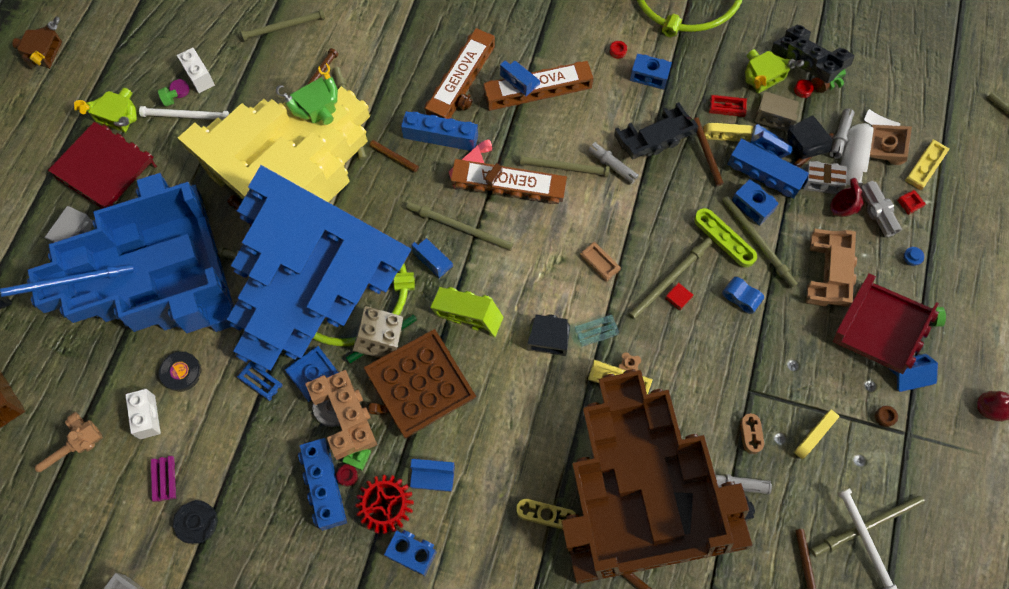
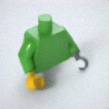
[276,63,338,125]

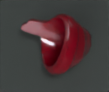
[830,178,864,217]
[977,391,1009,422]

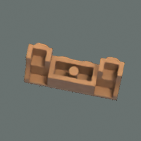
[806,229,857,307]
[305,370,378,460]

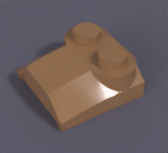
[870,124,912,165]

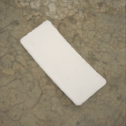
[864,109,900,126]

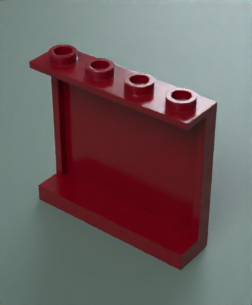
[48,122,157,209]
[833,273,939,374]

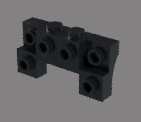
[771,24,855,83]
[614,102,699,160]

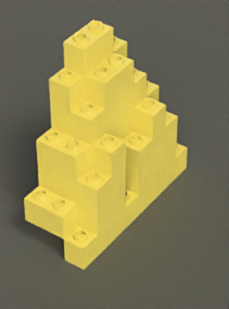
[178,86,370,202]

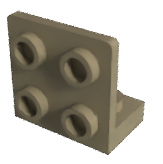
[754,92,799,132]
[352,306,403,358]

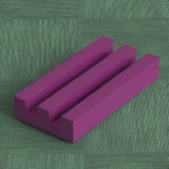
[151,456,176,502]

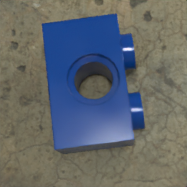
[630,53,672,90]
[732,179,779,226]

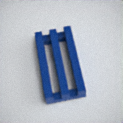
[237,361,283,401]

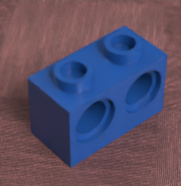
[384,530,437,576]

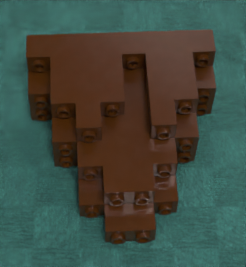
[562,369,753,584]

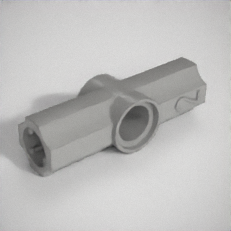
[860,181,902,237]

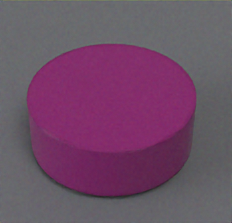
[170,79,190,98]

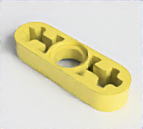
[703,123,754,142]
[794,409,839,460]
[516,499,576,529]

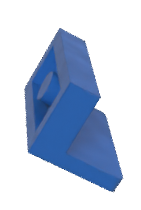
[500,61,540,96]
[750,124,792,158]
[411,238,453,278]
[888,354,938,392]
[410,459,455,492]

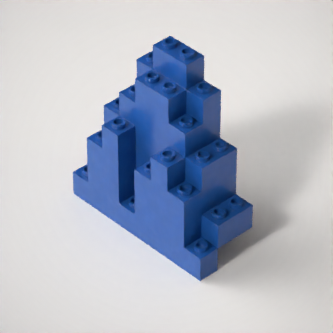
[227,165,411,371]
[27,173,234,334]

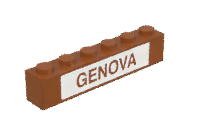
[424,28,495,119]
[484,61,594,111]
[451,159,567,204]

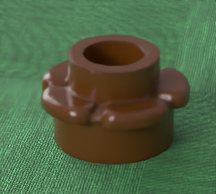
[458,94,473,111]

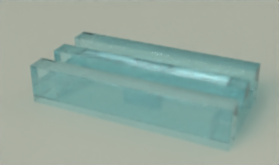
[575,315,619,347]

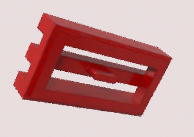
[709,95,747,117]

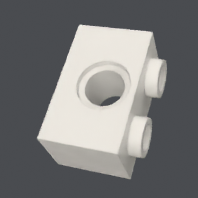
[177,48,215,93]
[126,389,161,439]

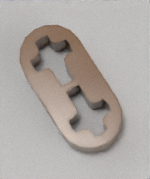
[740,413,764,454]

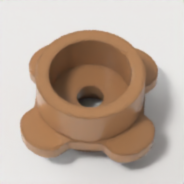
[619,353,641,371]

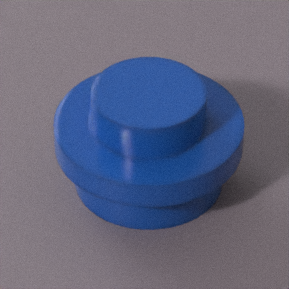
[904,247,924,266]

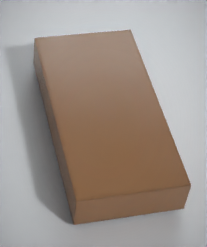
[580,242,621,282]

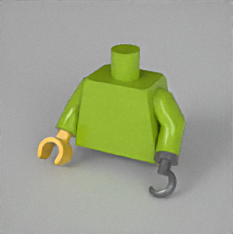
[745,49,804,93]
[74,88,137,133]

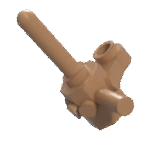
[35,412,103,472]

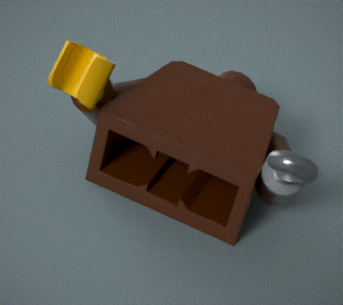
[12,17,62,69]

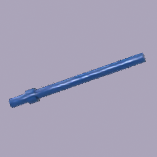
[0,264,134,297]

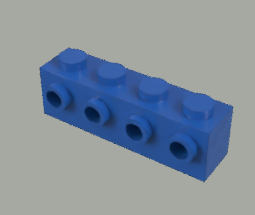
[401,111,478,151]
[727,138,809,199]
[298,438,347,531]

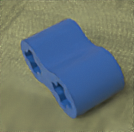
[722,277,764,314]

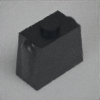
[787,115,833,160]
[527,314,570,356]

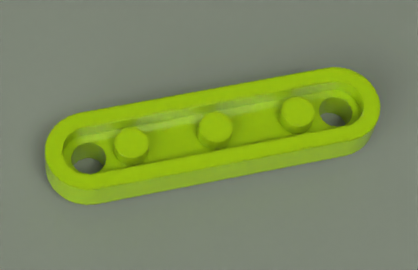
[694,208,757,268]

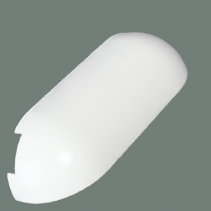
[840,123,873,187]

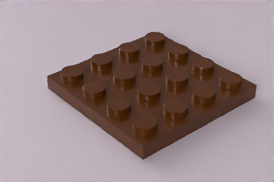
[364,329,476,439]

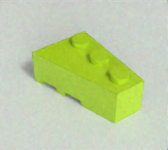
[430,287,504,337]

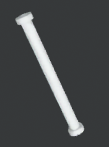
[139,106,229,120]
[838,488,897,589]

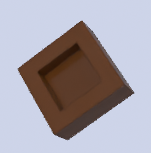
[485,163,503,187]

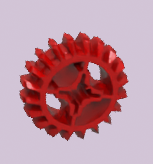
[355,475,414,534]

